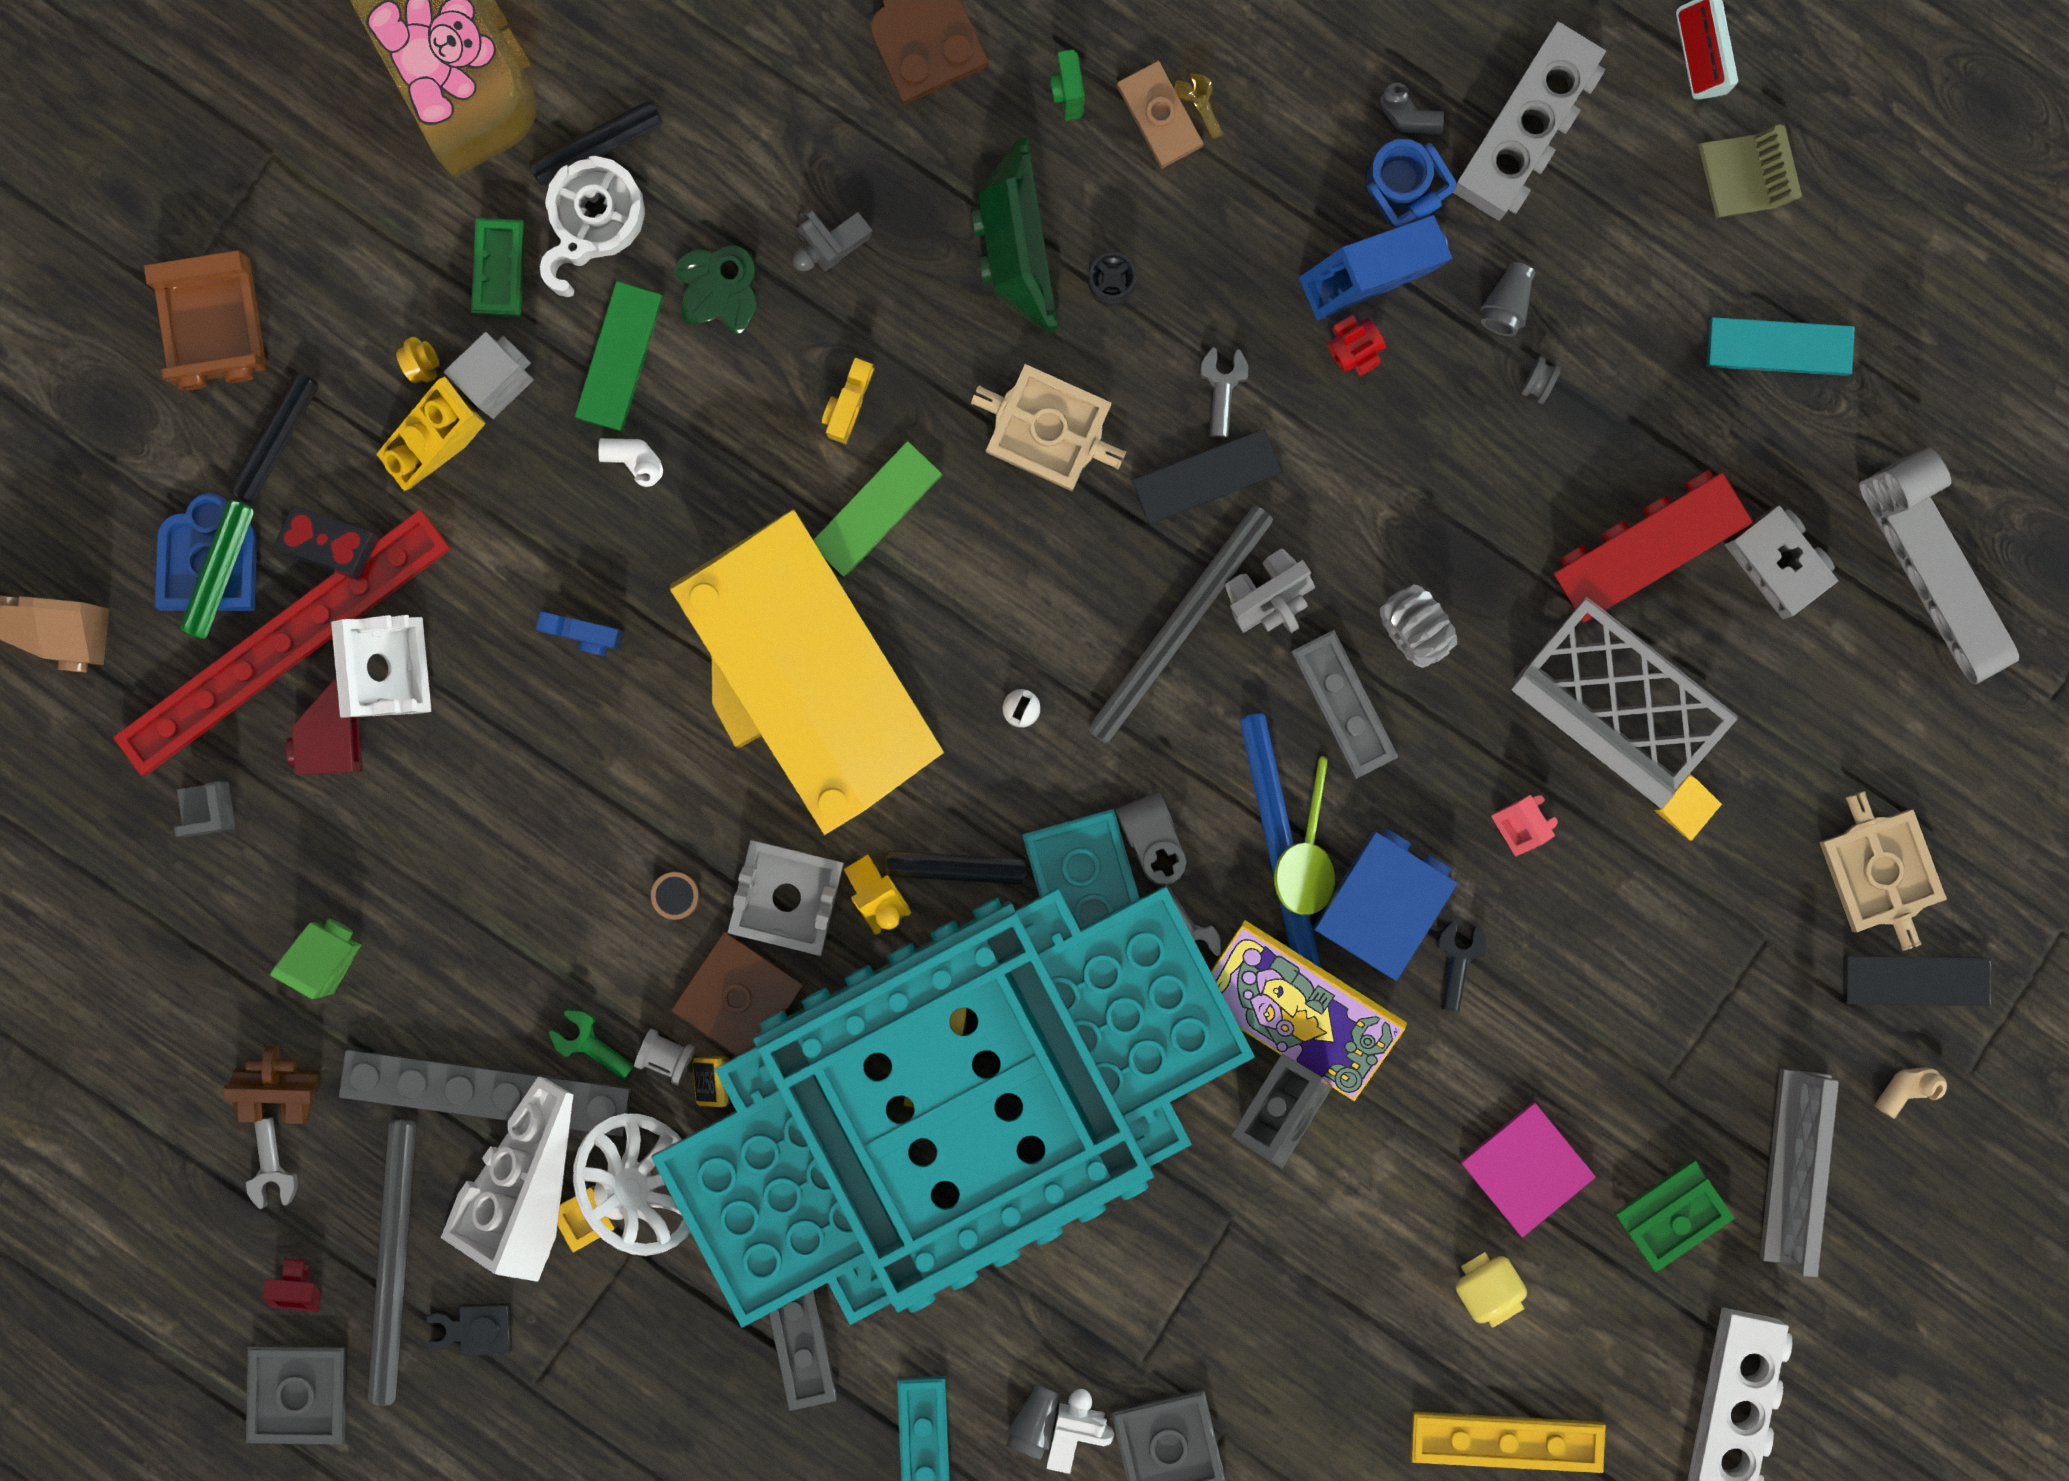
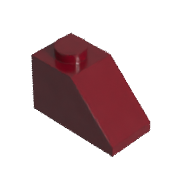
[286,678,362,775]

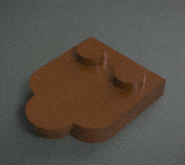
[871,0,989,106]

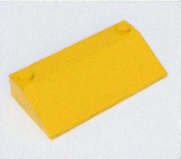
[670,509,944,835]

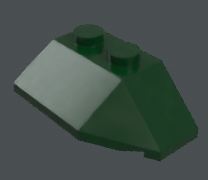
[971,137,1058,334]

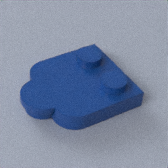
[155,493,257,611]

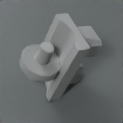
[1225,549,1315,633]

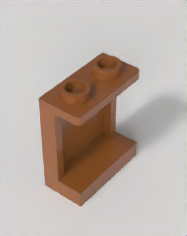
[144,250,267,390]

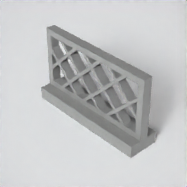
[1511,596,1738,809]
[1759,1069,1839,1277]

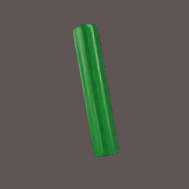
[180,501,254,639]

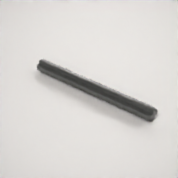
[1088,505,1273,743]
[367,1119,416,1406]

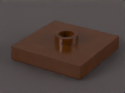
[671,931,804,1056]

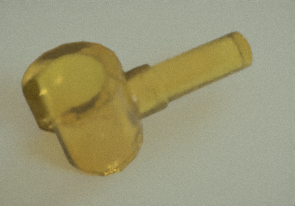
[1175,73,1223,139]

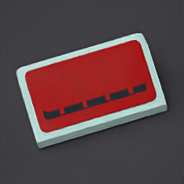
[1676,0,1738,100]

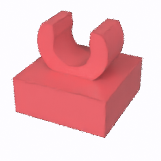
[1491,795,1558,857]

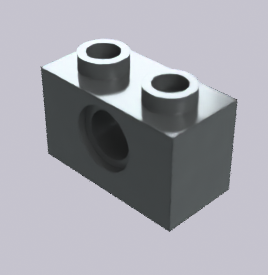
[1231,1053,1332,1169]

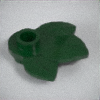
[673,245,758,335]

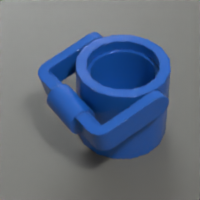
[1366,139,1456,227]

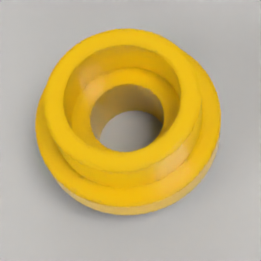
[396,337,439,384]

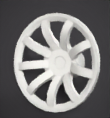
[573,1114,690,1256]

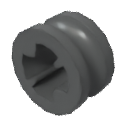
[1521,356,1562,405]

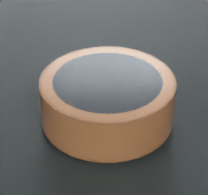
[651,872,700,920]

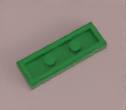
[575,281,664,433]

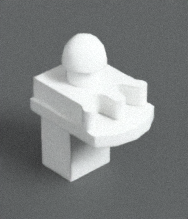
[1047,1389,1114,1474]

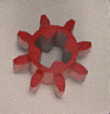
[1327,314,1386,376]

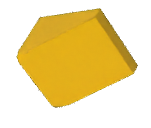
[1654,774,1722,841]

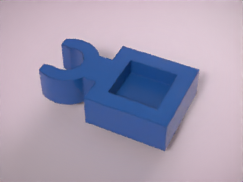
[536,611,624,656]

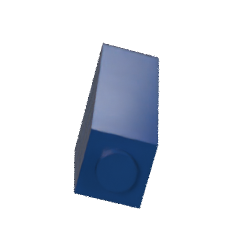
[1299,215,1453,321]

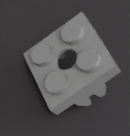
[728,840,844,956]

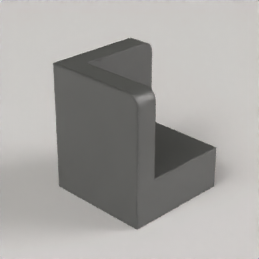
[174,781,236,837]

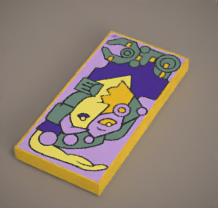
[1210,920,1407,1101]

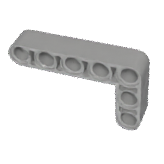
[1859,448,2019,685]

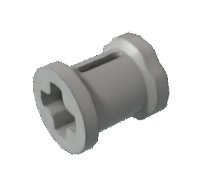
[634,1029,696,1086]

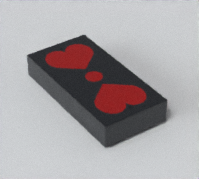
[273,505,379,580]

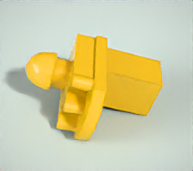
[844,855,911,935]

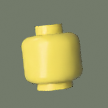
[1456,1252,1527,1328]

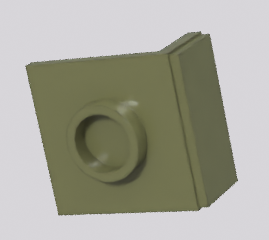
[1698,124,1802,218]

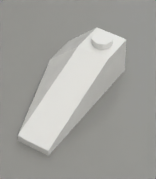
[441,1077,573,1281]

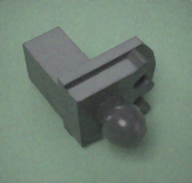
[792,209,873,272]

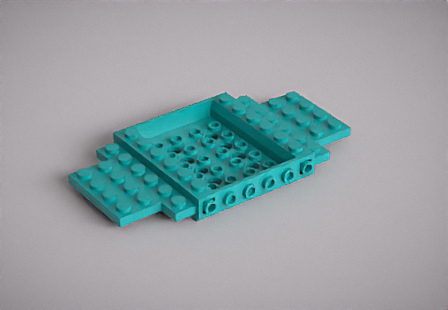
[651,886,1255,1328]

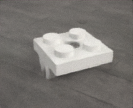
[331,615,431,718]

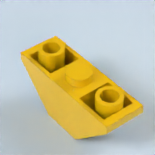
[376,377,485,492]

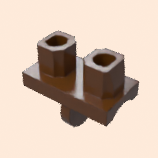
[223,1045,321,1124]

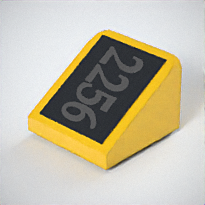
[692,1055,731,1107]

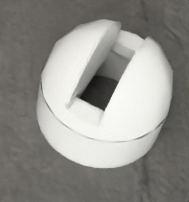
[1002,689,1040,728]

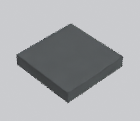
[246,1344,347,1444]
[1111,1388,1226,1481]

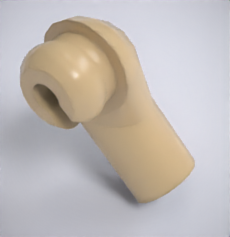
[1874,1067,1947,1119]

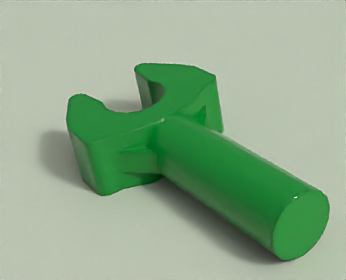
[549,1009,634,1081]

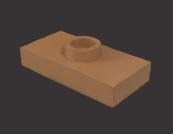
[1117,61,1204,169]

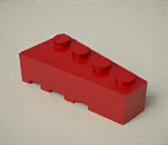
[1554,470,1753,623]

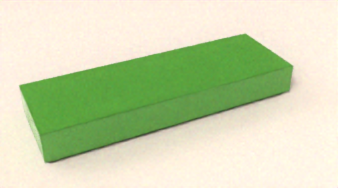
[813,441,942,578]

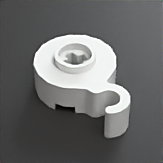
[540,156,645,297]

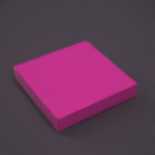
[1460,1102,1596,1238]

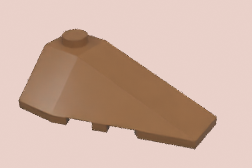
[0,595,109,673]

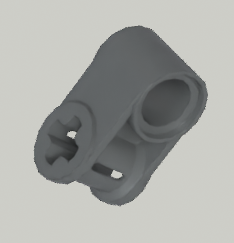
[1115,791,1186,886]

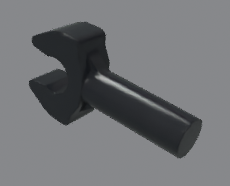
[1436,921,1487,1012]

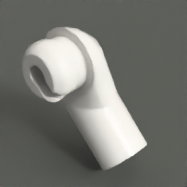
[598,438,663,487]

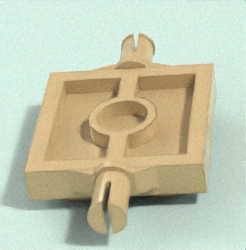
[971,364,1127,491]
[1819,791,1947,951]

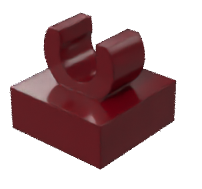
[262,1258,322,1312]

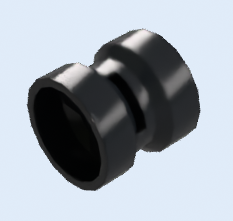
[1088,251,1137,307]

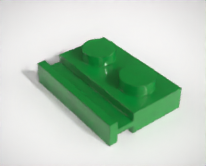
[1613,1159,1735,1272]

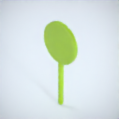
[1274,756,1335,915]

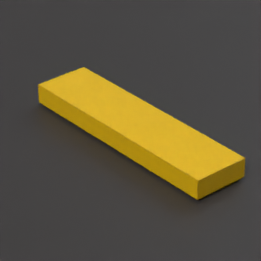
[1410,1411,1606,1473]

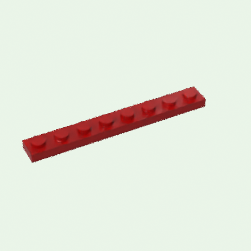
[113,509,452,776]

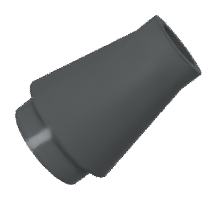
[1481,262,1535,337]
[1006,1384,1061,1460]

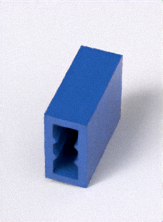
[1312,829,1458,981]

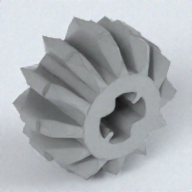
[1380,584,1457,668]

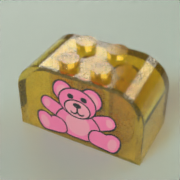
[350,0,537,178]

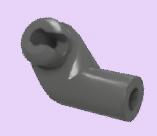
[1380,83,1444,135]

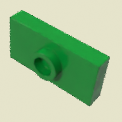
[1050,50,1085,121]
[471,218,526,317]

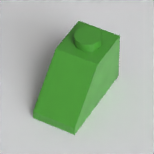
[270,918,361,999]

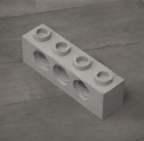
[1453,21,1606,221]

